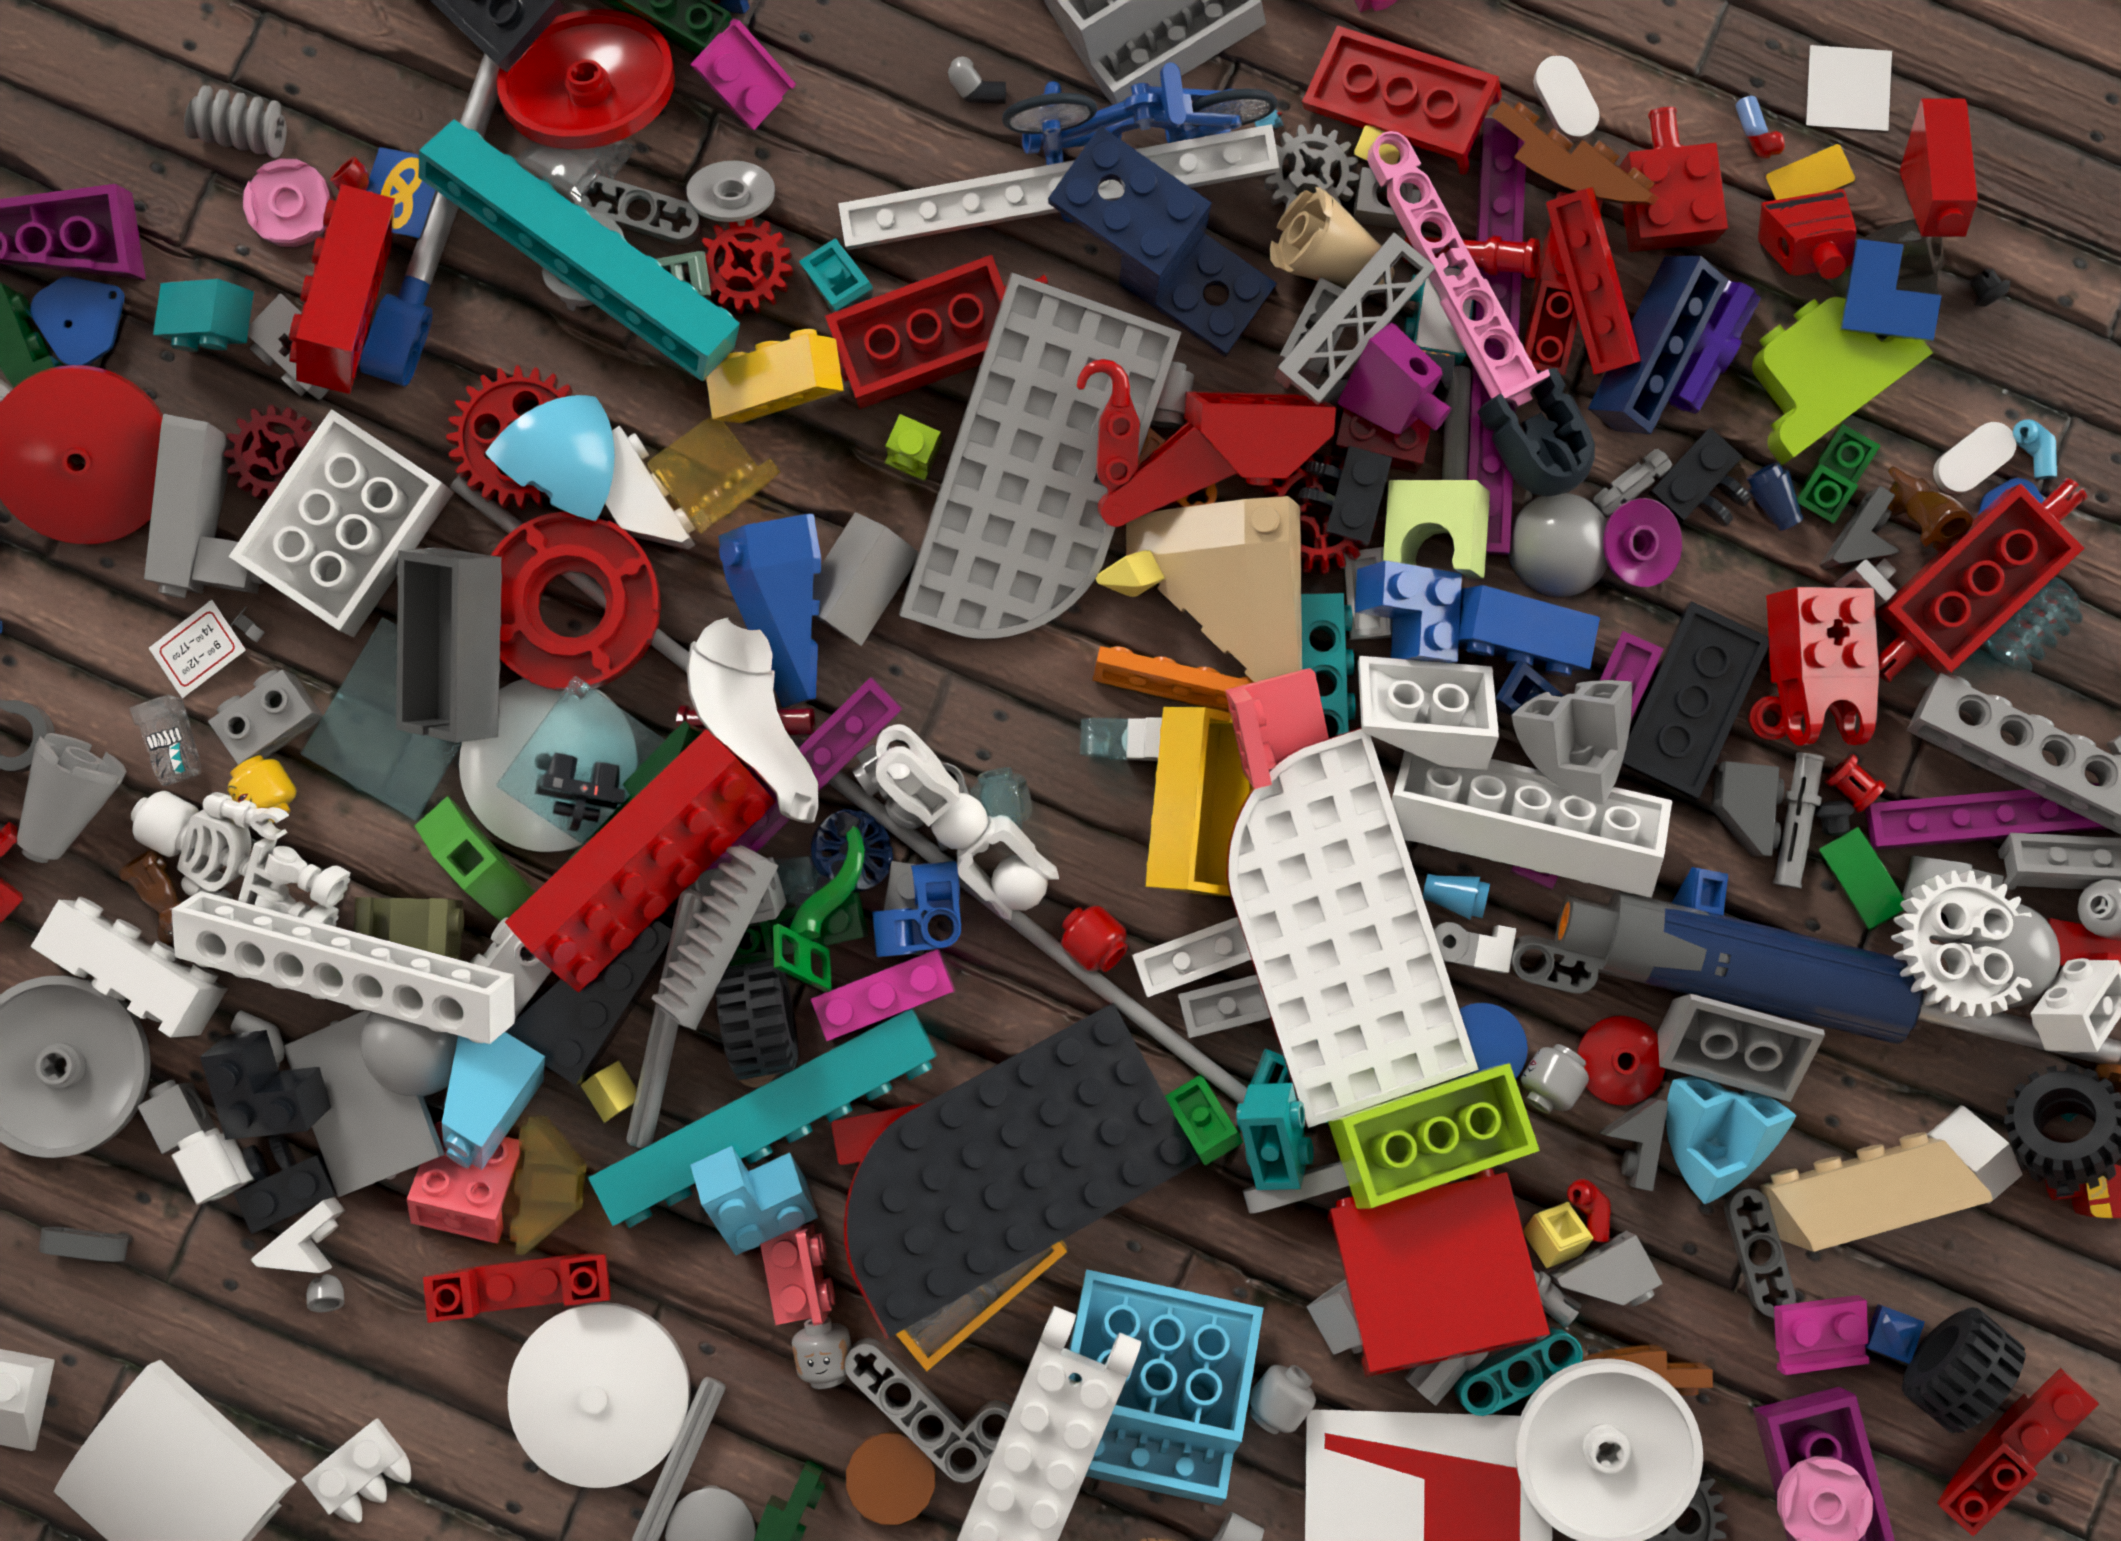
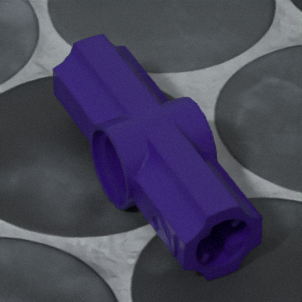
[1668,280,1761,414]

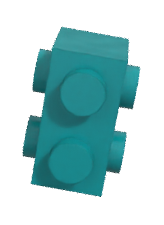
[1236,1083,1314,1190]

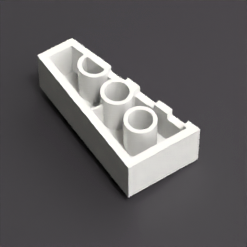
[31,897,228,1038]

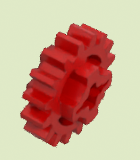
[702,217,793,314]

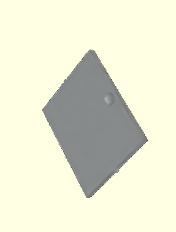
[284,1010,445,1197]

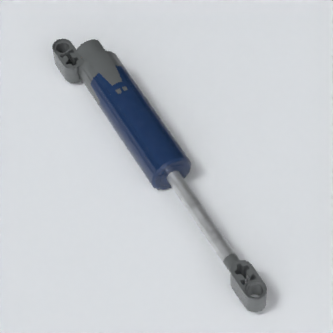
[1510,891,2121,1065]

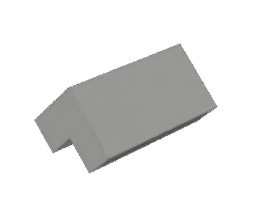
[812,512,919,646]

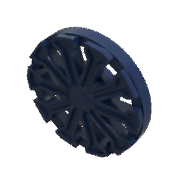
[811,809,893,893]

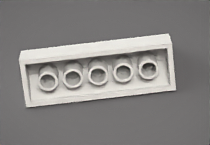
[1392,751,1672,898]

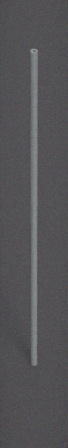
[450,476,1247,1104]

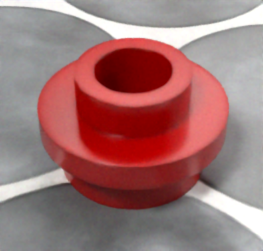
[1748,696,1787,741]

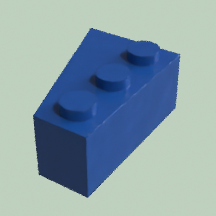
[1458,585,1600,677]

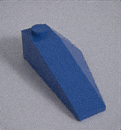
[718,514,821,707]

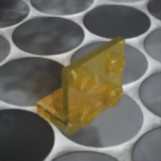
[648,415,781,534]

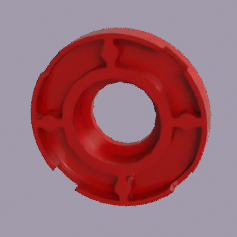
[491,512,661,692]

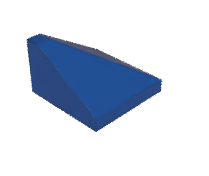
[1672,867,1728,915]

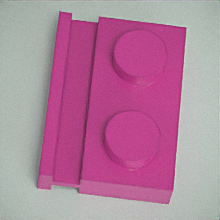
[690,18,796,130]
[1774,1295,1869,1375]

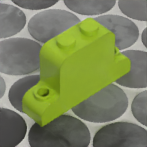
[1752,297,1933,466]

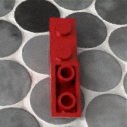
[1524,192,1603,375]
[1937,1368,2099,1537]

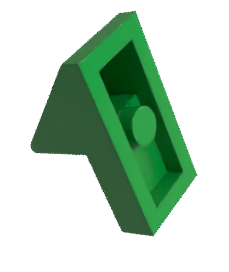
[1165,1074,1243,1165]

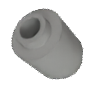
[1150,361,1194,429]

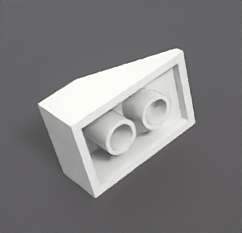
[1358,656,1499,770]

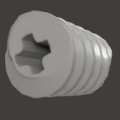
[184,85,287,158]

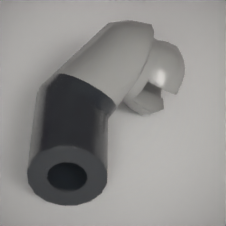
[948,56,1006,104]

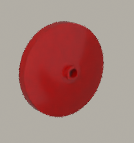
[497,9,675,149]
[0,365,163,544]

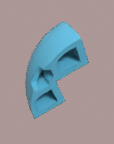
[485,395,615,521]
[1666,1076,1797,1204]

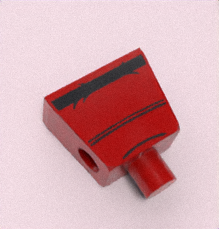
[1758,189,1856,279]

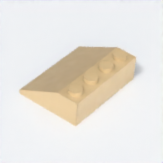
[1759,1132,1993,1252]

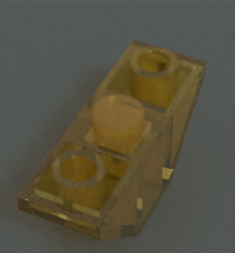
[510,1114,586,1255]

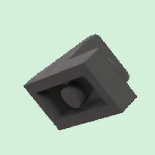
[1819,486,1900,570]
[1599,1098,1668,1191]

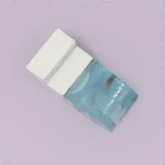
[1080,718,1162,761]

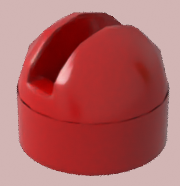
[330,156,369,191]

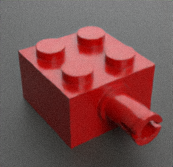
[1619,107,1728,252]

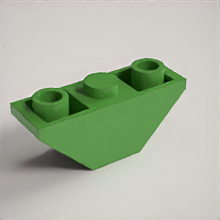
[414,796,536,922]

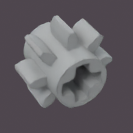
[851,743,892,799]

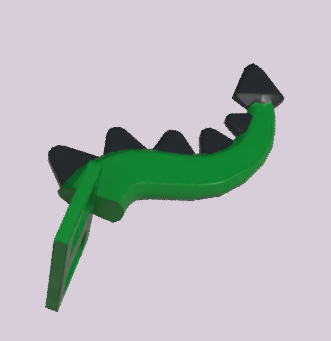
[773,812,865,992]

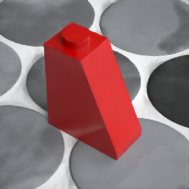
[1899,98,1978,237]

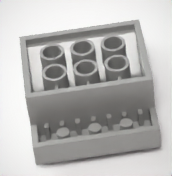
[1044,0,1266,105]

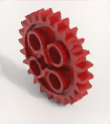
[446,365,573,510]

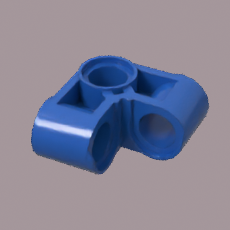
[872,861,962,957]

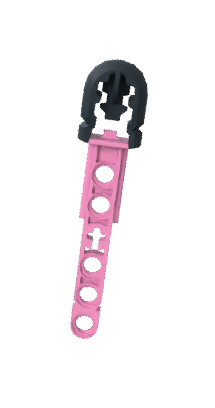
[1367,131,1595,496]

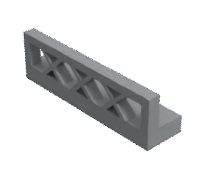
[1274,233,1435,405]

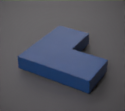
[1840,239,1942,342]

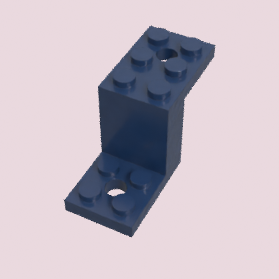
[1048,126,1277,357]

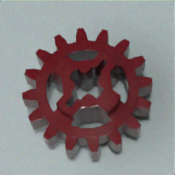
[224,404,316,501]

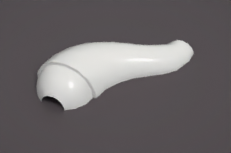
[687,618,818,823]

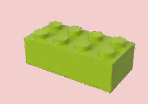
[1328,1063,1540,1209]

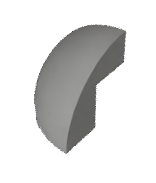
[1512,680,1632,804]

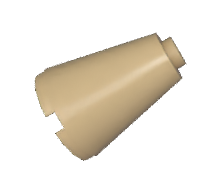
[1270,187,1394,295]

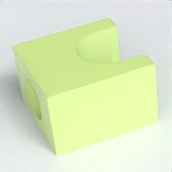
[1383,480,1490,579]

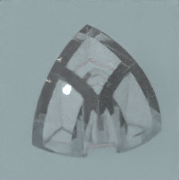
[515,140,636,205]

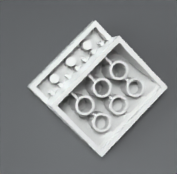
[53,1360,296,1541]

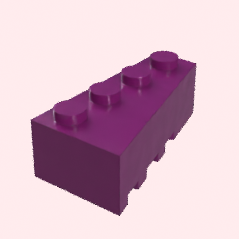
[0,184,146,280]

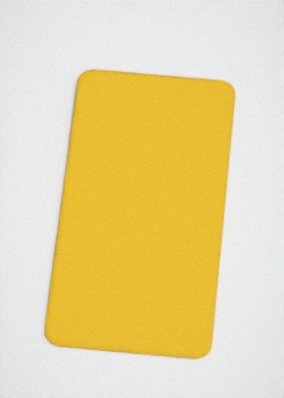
[1766,144,1855,200]

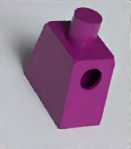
[1337,322,1451,434]

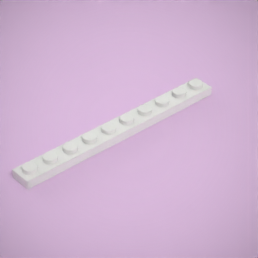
[838,124,1279,250]

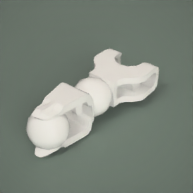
[876,724,1059,920]

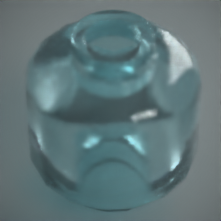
[970,767,1034,830]

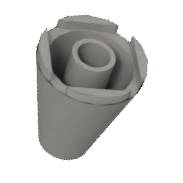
[17,733,127,863]

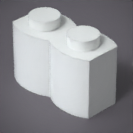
[171,1128,255,1205]

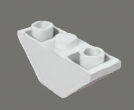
[605,426,695,549]

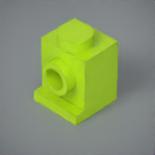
[885,414,943,482]

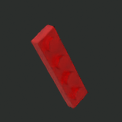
[1546,187,1641,375]

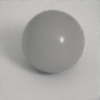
[1508,493,1609,597]
[1947,904,2060,1009]
[361,1011,458,1096]

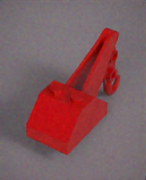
[1076,359,1336,527]

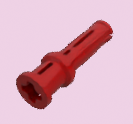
[1403,235,1540,279]

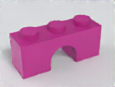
[811,949,955,1041]

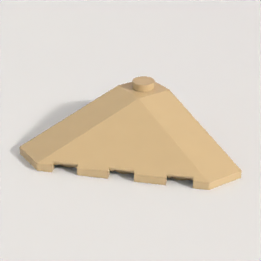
[1126,496,1302,682]

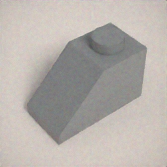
[1548,1231,1663,1307]

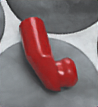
[1567,1179,1611,1242]

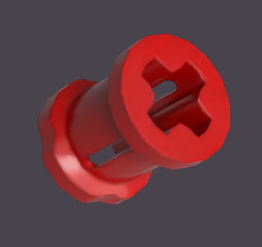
[1824,754,1886,813]

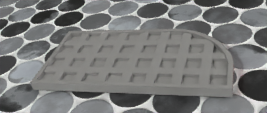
[899,273,1181,639]

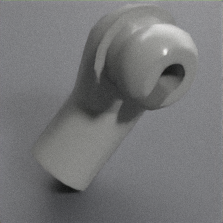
[231,1010,285,1067]

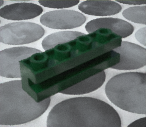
[598,0,732,57]

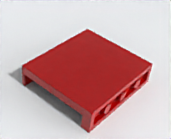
[1327,1169,1550,1378]

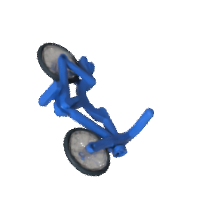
[1002,62,1277,223]

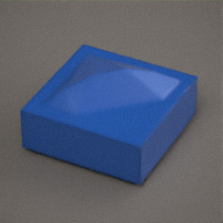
[1865,1304,1925,1364]

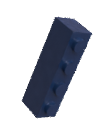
[1588,256,1728,434]

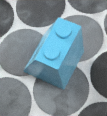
[442,1032,545,1170]

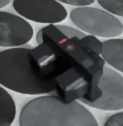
[535,753,625,832]

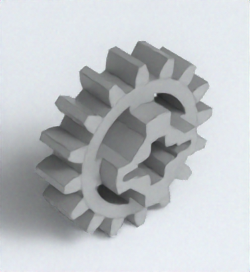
[1264,124,1359,212]

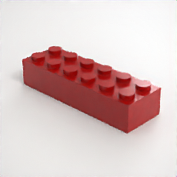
[505,729,776,993]

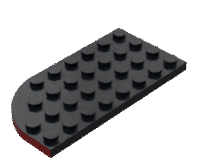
[844,1003,1200,1339]

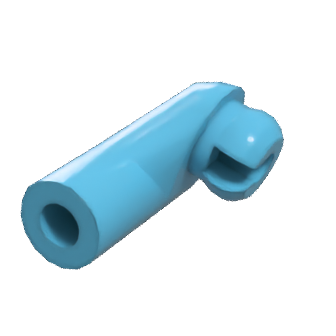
[2013,419,2057,480]

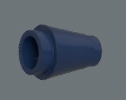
[1747,462,1804,531]

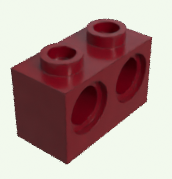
[1330,407,1431,474]

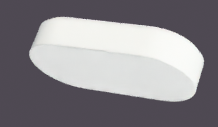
[1533,56,1599,141]
[1933,422,2016,495]

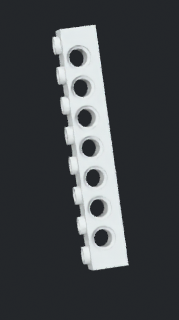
[172,891,515,1044]

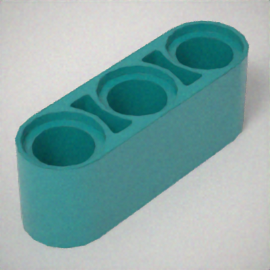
[1454,1327,1583,1416]

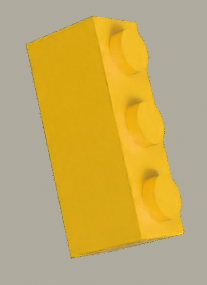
[706,329,844,423]

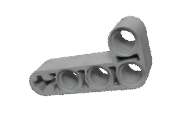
[845,1338,1011,1483]

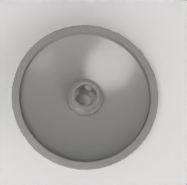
[0,976,151,1158]

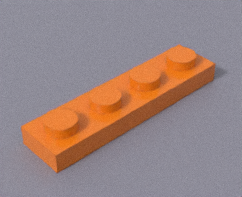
[1092,646,1254,713]

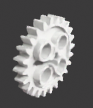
[1891,870,2032,1019]

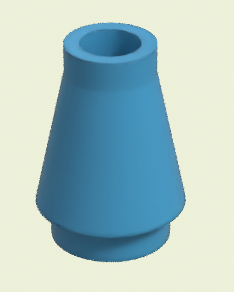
[1423,874,1490,920]

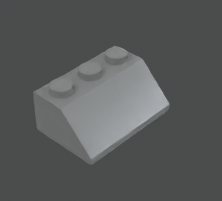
[1658,994,1825,1102]

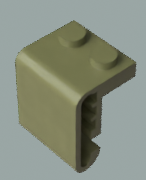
[353,897,464,961]

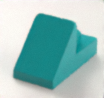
[799,238,873,313]

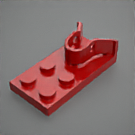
[1302,25,1502,175]

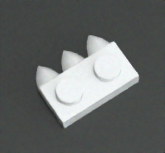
[302,1418,411,1523]

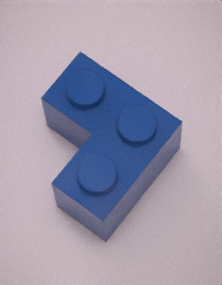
[1355,560,1462,663]

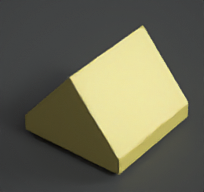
[580,1061,637,1123]

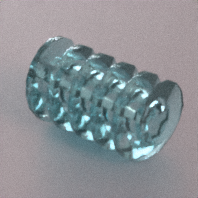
[1983,577,2083,673]

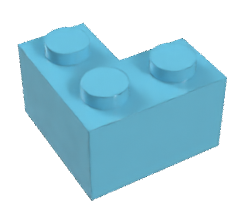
[690,1146,818,1255]

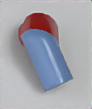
[1736,96,1785,159]

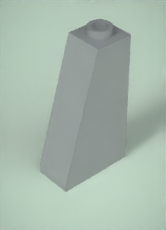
[144,414,235,598]

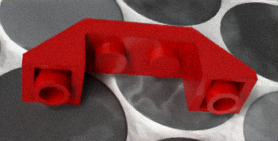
[423,1254,611,1323]

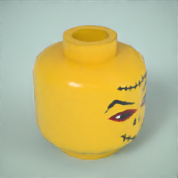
[227,755,297,823]

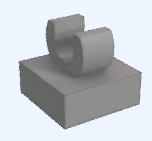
[1834,558,1897,609]

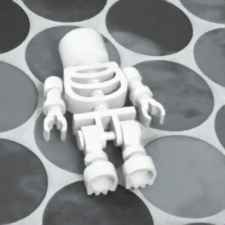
[131,791,351,927]

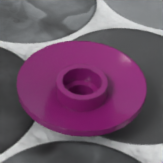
[1603,498,1682,587]

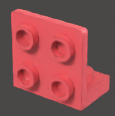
[1225,668,1329,789]
[406,1121,523,1244]
[760,1224,836,1326]

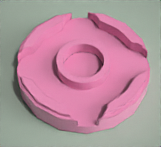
[243,158,334,247]
[1777,1456,1873,1541]

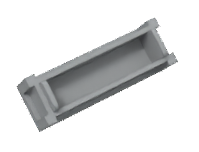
[1998,833,2121,890]

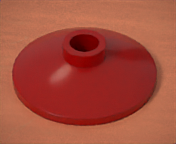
[1577,1016,1666,1105]

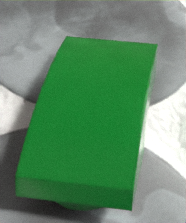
[1797,422,1881,523]
[1819,827,1905,932]

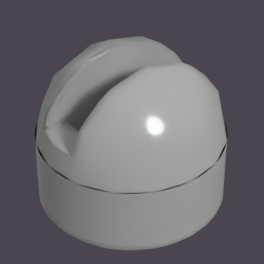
[306,1274,344,1312]

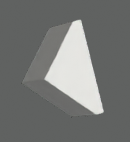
[1927,1105,2023,1204]

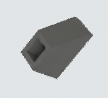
[1711,761,1784,858]

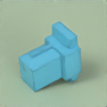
[1255,109,1283,129]

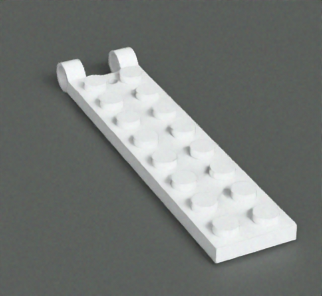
[957,1306,1141,1541]

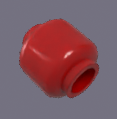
[1061,906,1128,972]

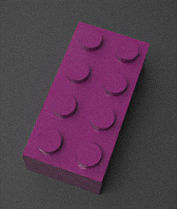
[1753,1386,1895,1541]

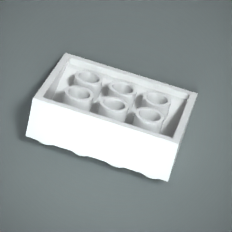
[228,409,454,638]

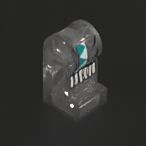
[129,695,201,787]

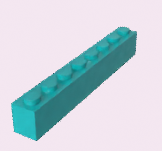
[418,119,740,382]
[588,1008,937,1228]

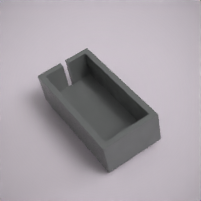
[396,548,502,742]

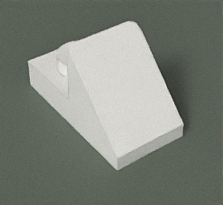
[251,1197,346,1273]

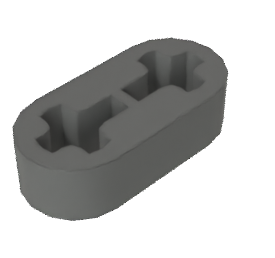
[38,1227,129,1262]

